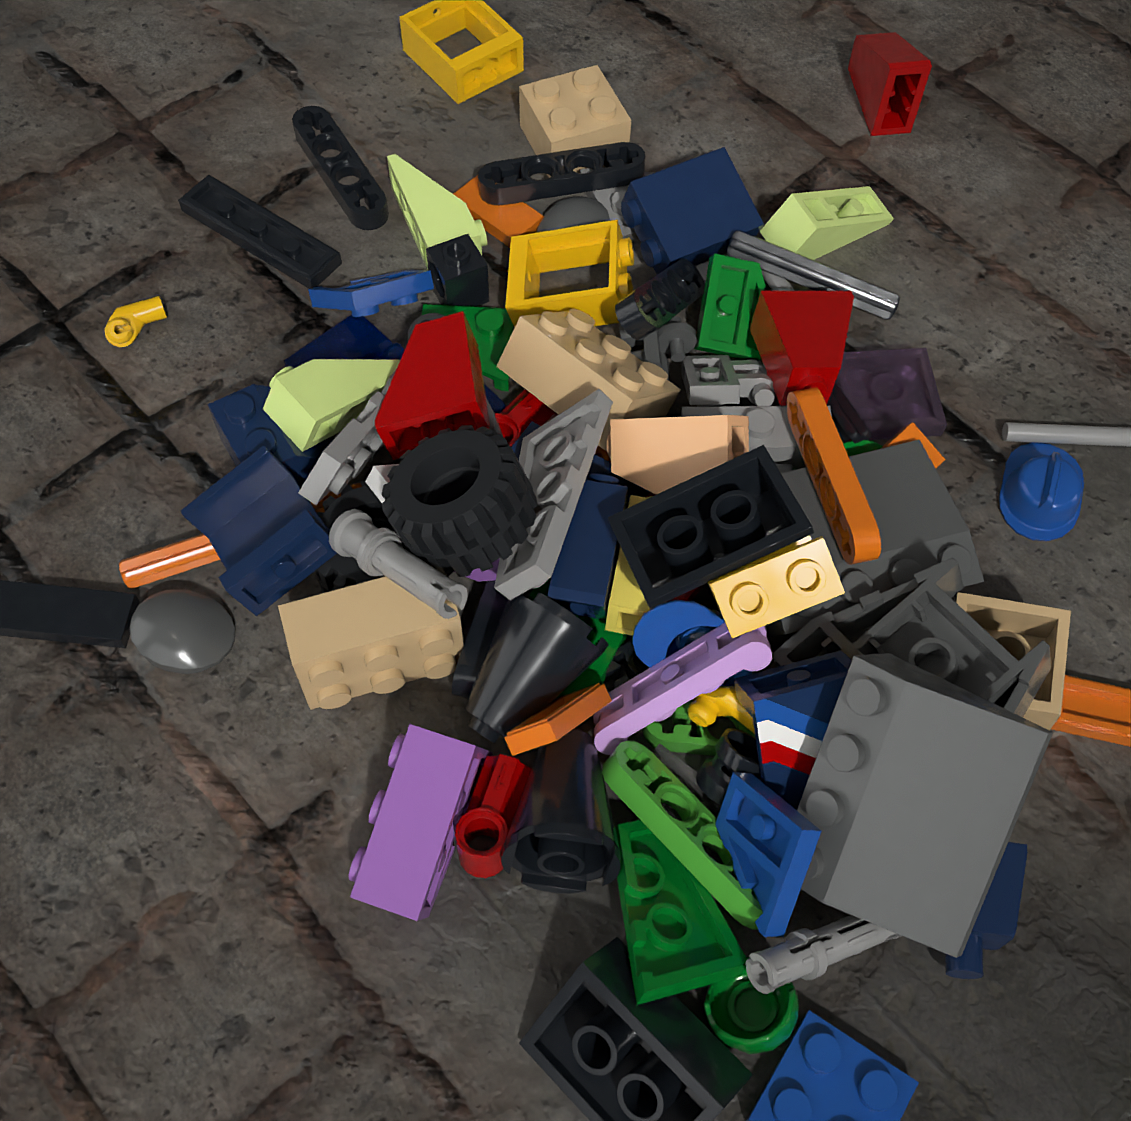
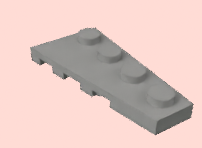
[494,389,613,600]

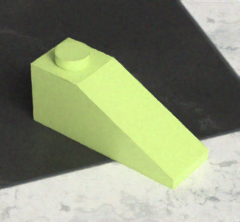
[387,154,487,269]
[760,186,894,260]
[263,359,400,452]

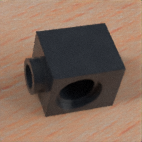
[426,234,490,307]

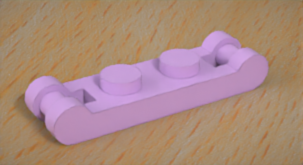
[593,623,772,755]

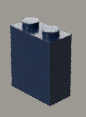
[621,147,764,275]

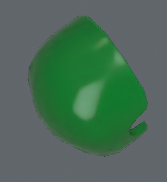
[704,957,799,1055]

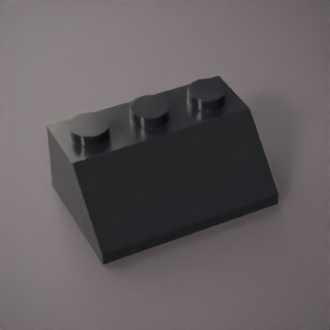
[608,445,814,609]
[519,937,753,1121]

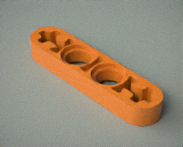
[787,387,881,565]

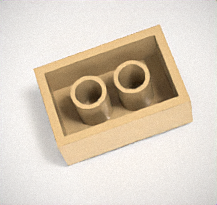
[496,309,681,451]
[278,576,464,710]

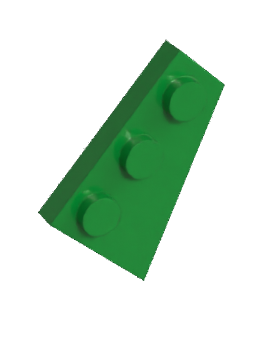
[615,820,747,1005]

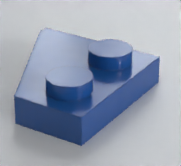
[308,270,434,317]
[715,772,822,937]

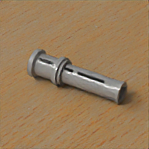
[329,509,468,619]

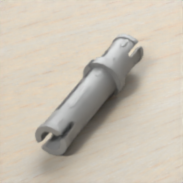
[746,915,902,994]

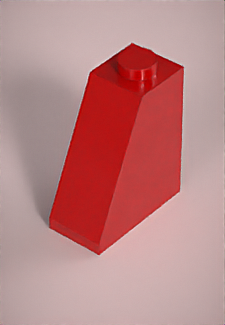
[848,32,932,136]
[750,291,854,406]
[375,311,490,460]

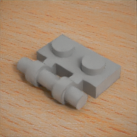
[681,355,776,407]

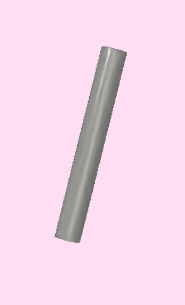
[1002,422,1131,447]

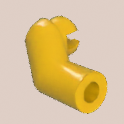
[105,296,167,347]
[687,685,755,734]

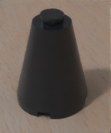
[464,592,609,744]
[501,727,621,894]

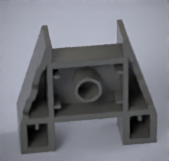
[772,557,1051,717]

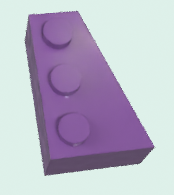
[349,724,493,921]

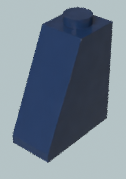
[547,474,628,620]

